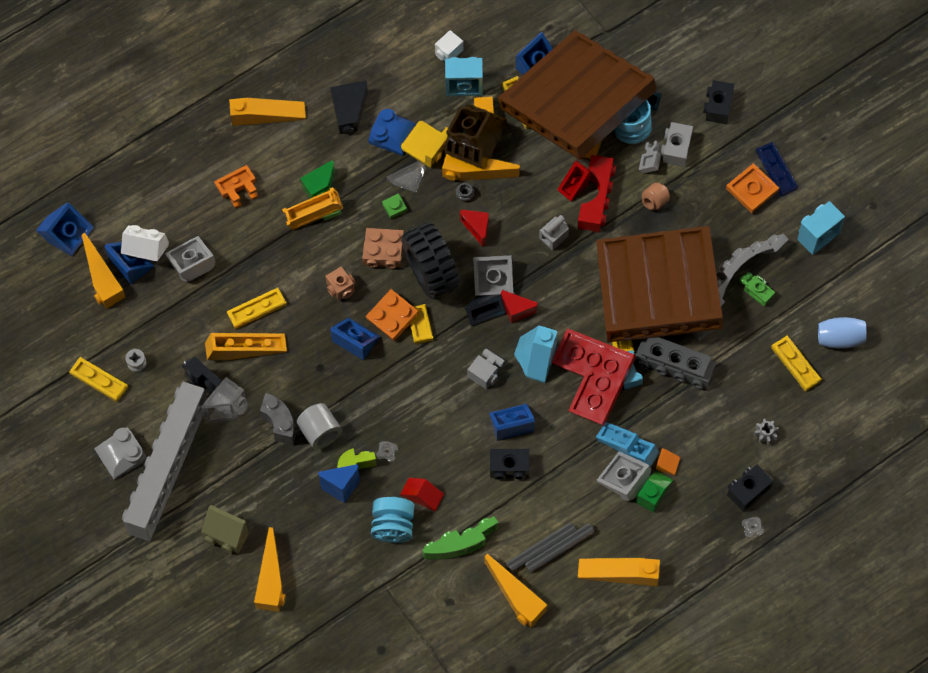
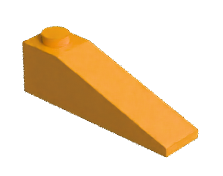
[229,98,306,126]
[442,154,520,181]
[82,233,126,309]
[205,333,287,360]
[254,527,286,612]
[485,554,547,628]
[578,558,660,586]

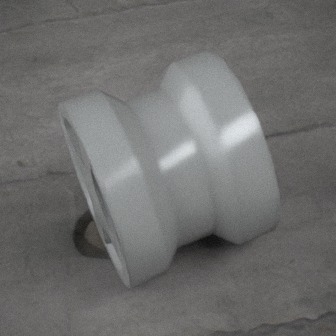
[125,349,147,372]

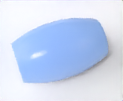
[818,317,866,349]

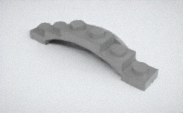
[716,234,788,306]

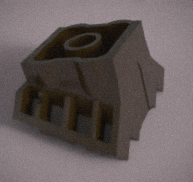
[445,105,507,168]

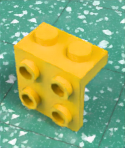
[401,121,448,168]

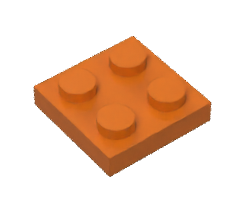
[726,163,779,213]
[365,289,420,341]

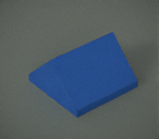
[516,32,553,75]
[105,242,154,284]
[330,317,380,360]
[489,404,535,441]
[318,464,360,503]

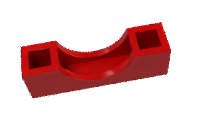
[577,155,616,233]

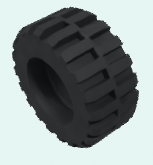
[401,222,460,299]

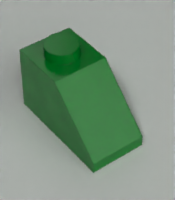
[300,160,335,199]
[637,471,673,513]

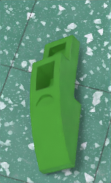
[422,516,498,560]

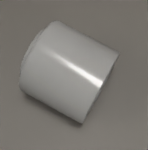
[297,403,342,449]

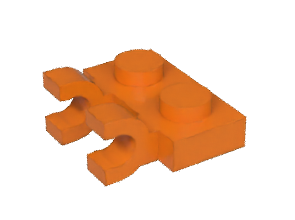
[214,165,258,209]

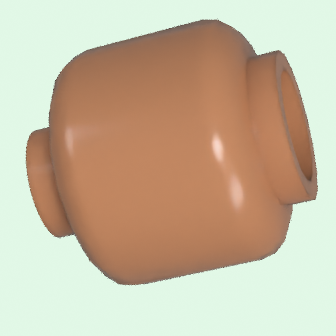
[642,183,670,211]

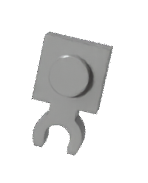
[639,141,661,173]

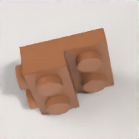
[363,228,404,269]

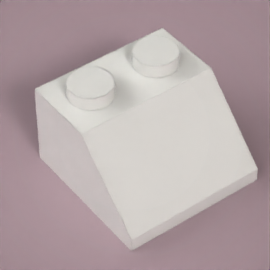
[121,225,169,261]

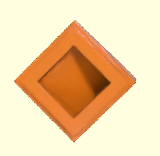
[656,448,680,476]

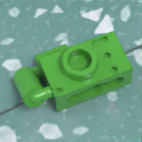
[740,272,775,307]

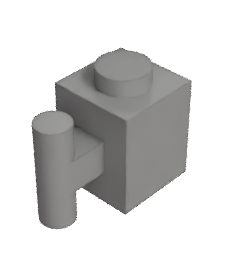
[539,215,569,251]
[467,349,505,389]

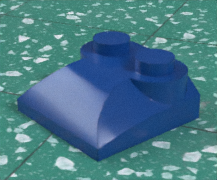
[368,109,416,156]

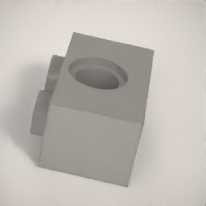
[661,122,693,167]

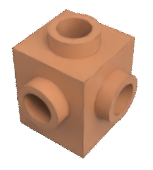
[325,266,355,301]

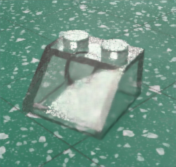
[201,377,248,423]

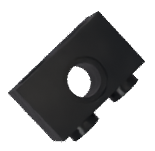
[703,80,735,124]
[490,449,530,480]
[727,464,774,512]

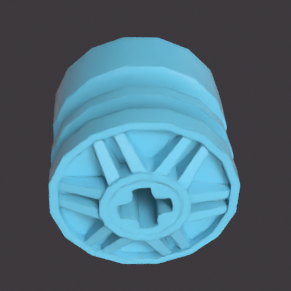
[613,100,652,144]
[371,497,414,543]

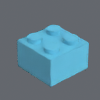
[445,57,483,96]
[797,201,845,255]

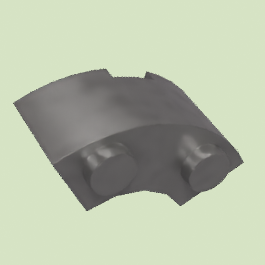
[260,393,295,446]

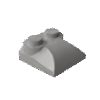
[165,236,215,281]
[473,255,513,296]
[94,427,147,480]
[596,451,652,501]

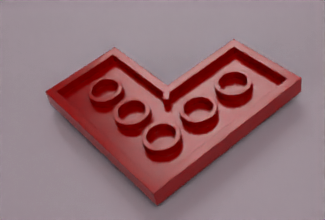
[551,328,636,426]

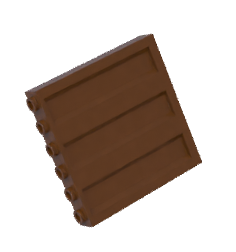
[498,30,657,160]
[596,226,723,343]

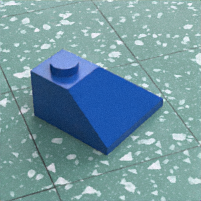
[36,203,94,256]

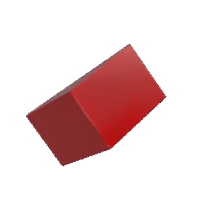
[557,160,591,201]
[459,210,489,247]
[501,290,538,323]
[400,478,444,512]

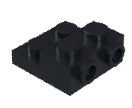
[182,356,225,401]

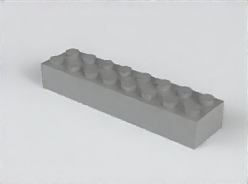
[122,382,208,541]

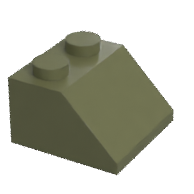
[201,505,249,554]

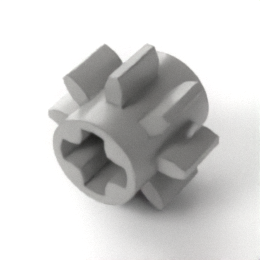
[754,419,779,444]

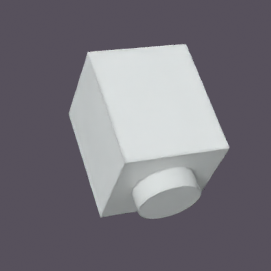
[435,30,463,61]

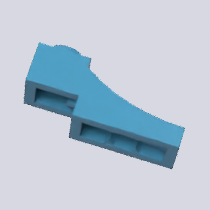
[596,422,660,467]

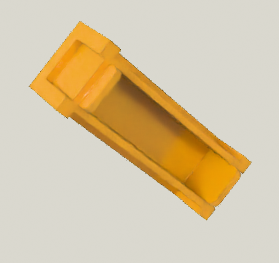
[282,187,343,230]

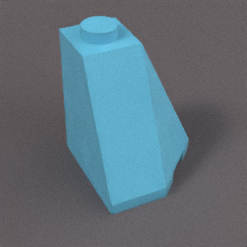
[514,326,558,383]

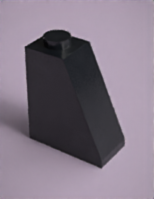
[330,80,368,134]

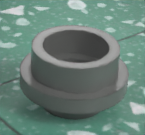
[456,183,474,201]

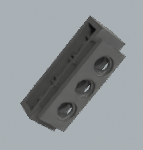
[635,337,716,389]

